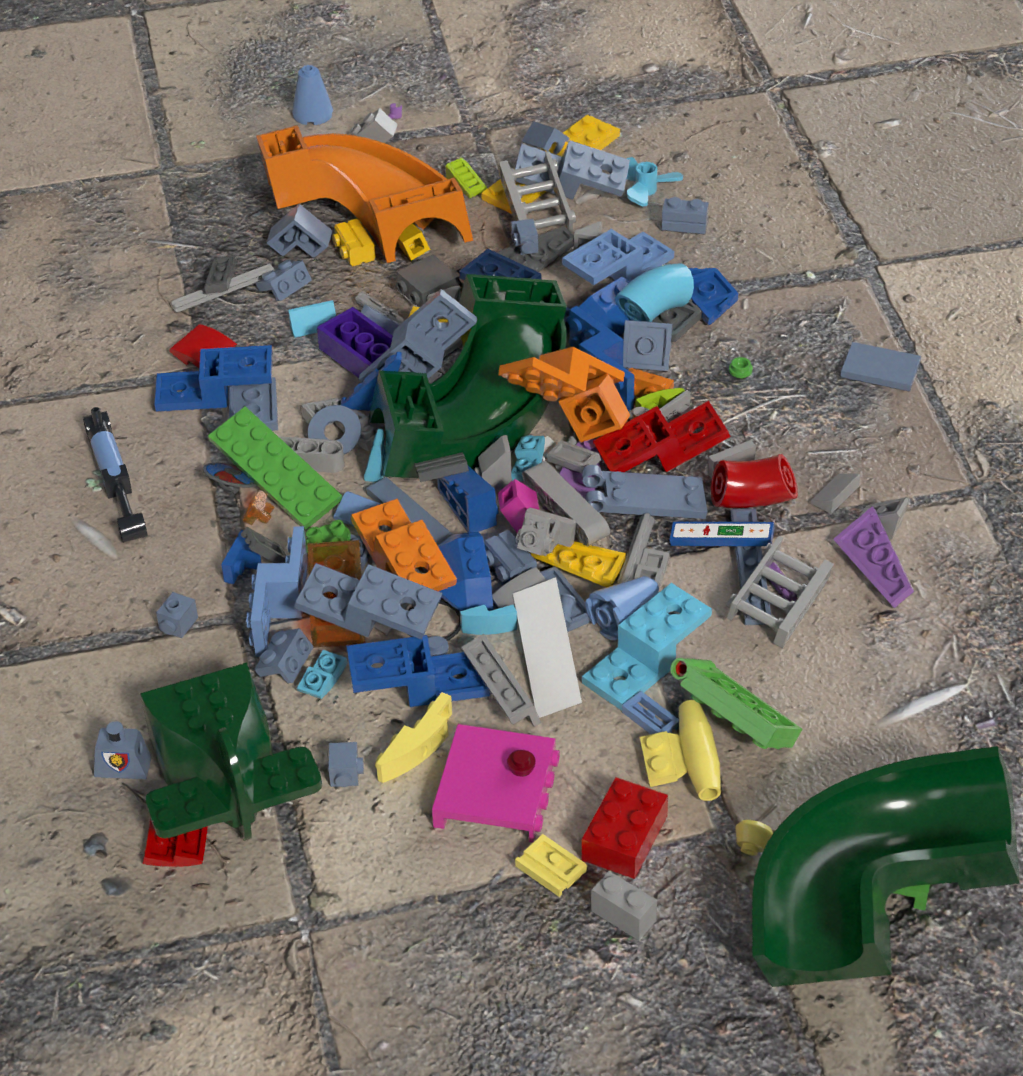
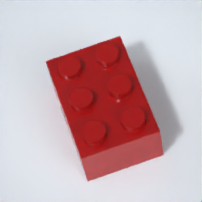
[582,777,668,879]

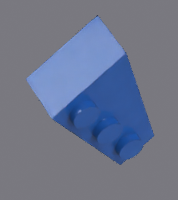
[437,466,499,533]

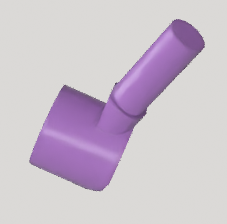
[388,103,402,120]

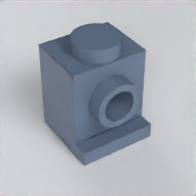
[511,219,538,255]

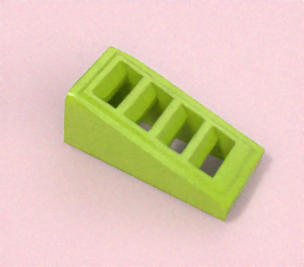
[445,158,487,198]

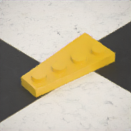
[529,541,626,588]

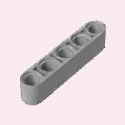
[227,436,345,473]
[522,461,610,546]

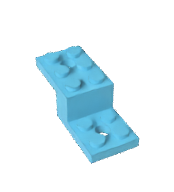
[582,583,712,711]

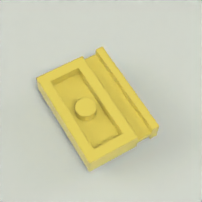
[515,834,587,897]

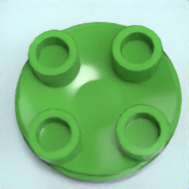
[306,520,351,560]

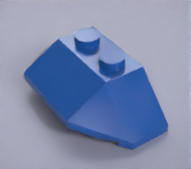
[565,277,633,336]
[438,532,493,612]

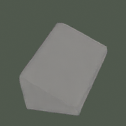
[810,473,860,514]

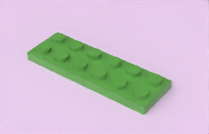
[208,406,342,531]

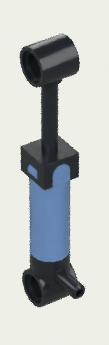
[83,407,148,543]

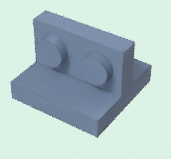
[623,320,673,371]

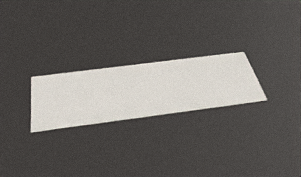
[513,577,582,718]

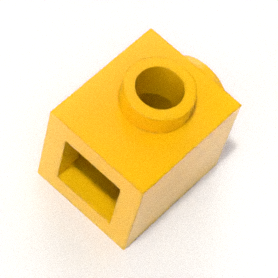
[398,223,430,261]

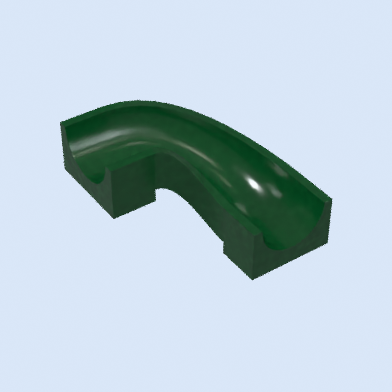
[369,274,567,478]
[752,746,1020,987]

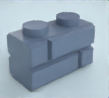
[662,197,709,234]
[484,530,537,583]

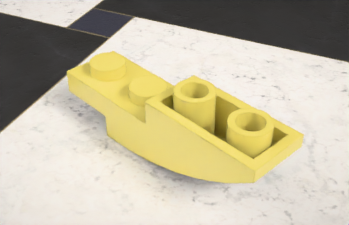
[375,692,452,783]

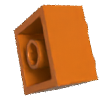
[558,374,631,443]

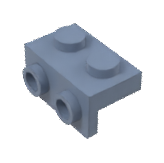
[256,260,312,301]
[254,628,313,684]

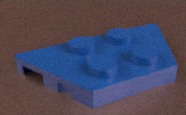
[688,268,738,325]

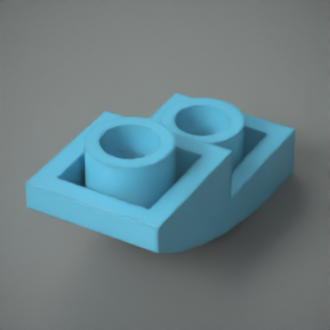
[511,435,545,482]
[460,605,517,635]
[297,650,348,699]

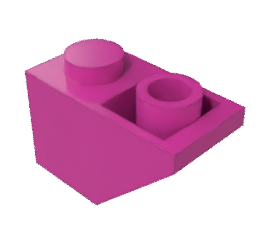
[498,479,539,533]

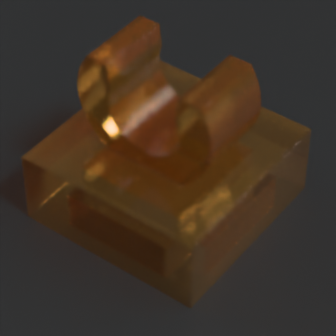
[243,490,274,525]

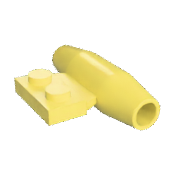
[640,700,721,801]

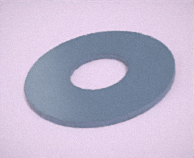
[308,405,362,454]

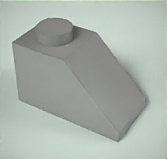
[474,435,512,490]

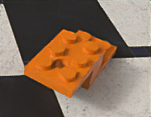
[498,347,625,401]
[351,499,457,591]

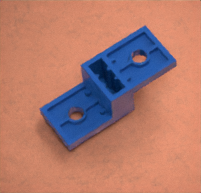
[569,306,634,412]
[155,345,273,411]
[347,635,490,707]

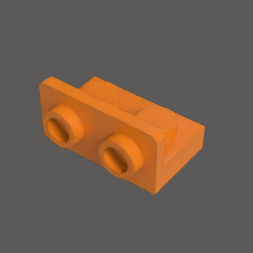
[629,368,674,398]

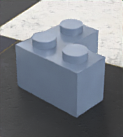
[266,204,332,258]

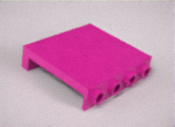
[432,724,560,843]

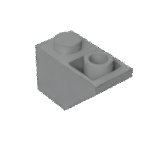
[350,108,398,143]

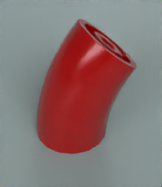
[711,454,798,508]

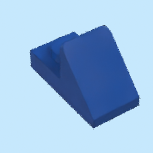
[221,530,261,584]

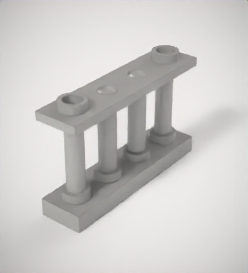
[499,151,576,232]
[727,536,834,648]

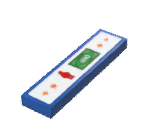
[670,522,775,546]

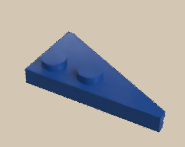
[341,352,402,411]

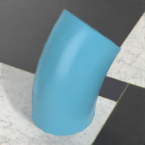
[615,263,694,322]

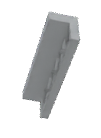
[461,634,541,727]

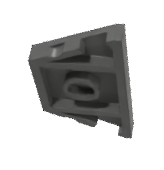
[652,299,702,342]

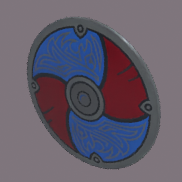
[203,463,257,494]

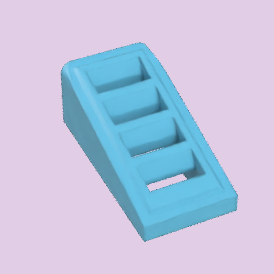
[364,429,385,482]

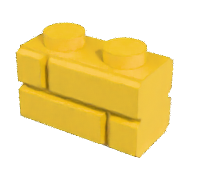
[332,219,375,267]

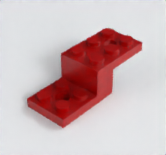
[593,401,731,472]

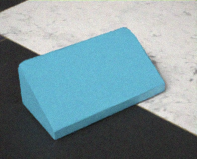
[288,300,336,337]

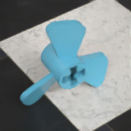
[626,157,683,207]

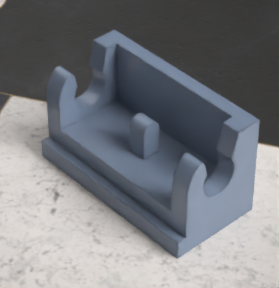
[522,121,569,154]

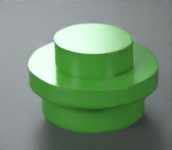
[729,357,753,379]

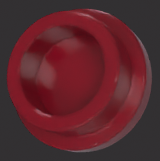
[507,750,536,777]

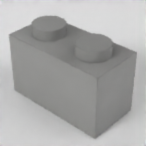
[591,871,657,940]

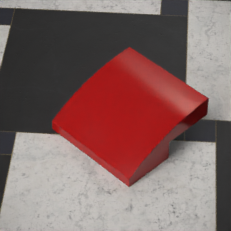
[169,324,237,369]
[143,818,208,867]

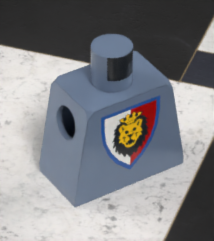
[94,722,152,779]

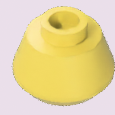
[735,820,773,856]

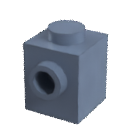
[156,592,198,638]
[328,742,364,787]

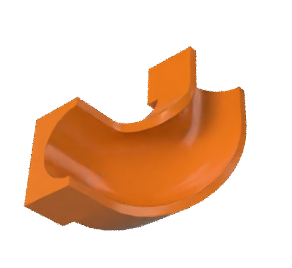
[256,125,473,263]

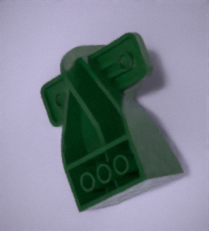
[140,662,322,841]

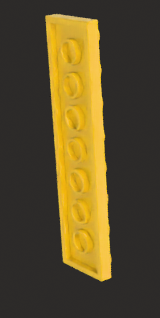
[481,115,620,214]

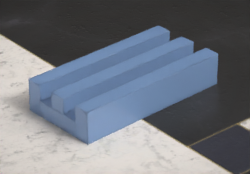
[622,691,679,734]

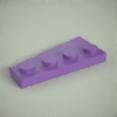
[833,506,914,608]

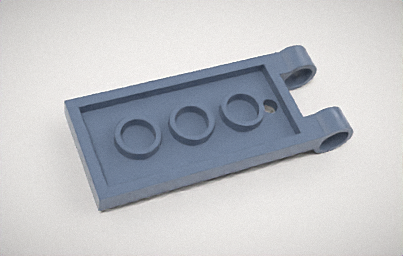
[582,465,707,519]

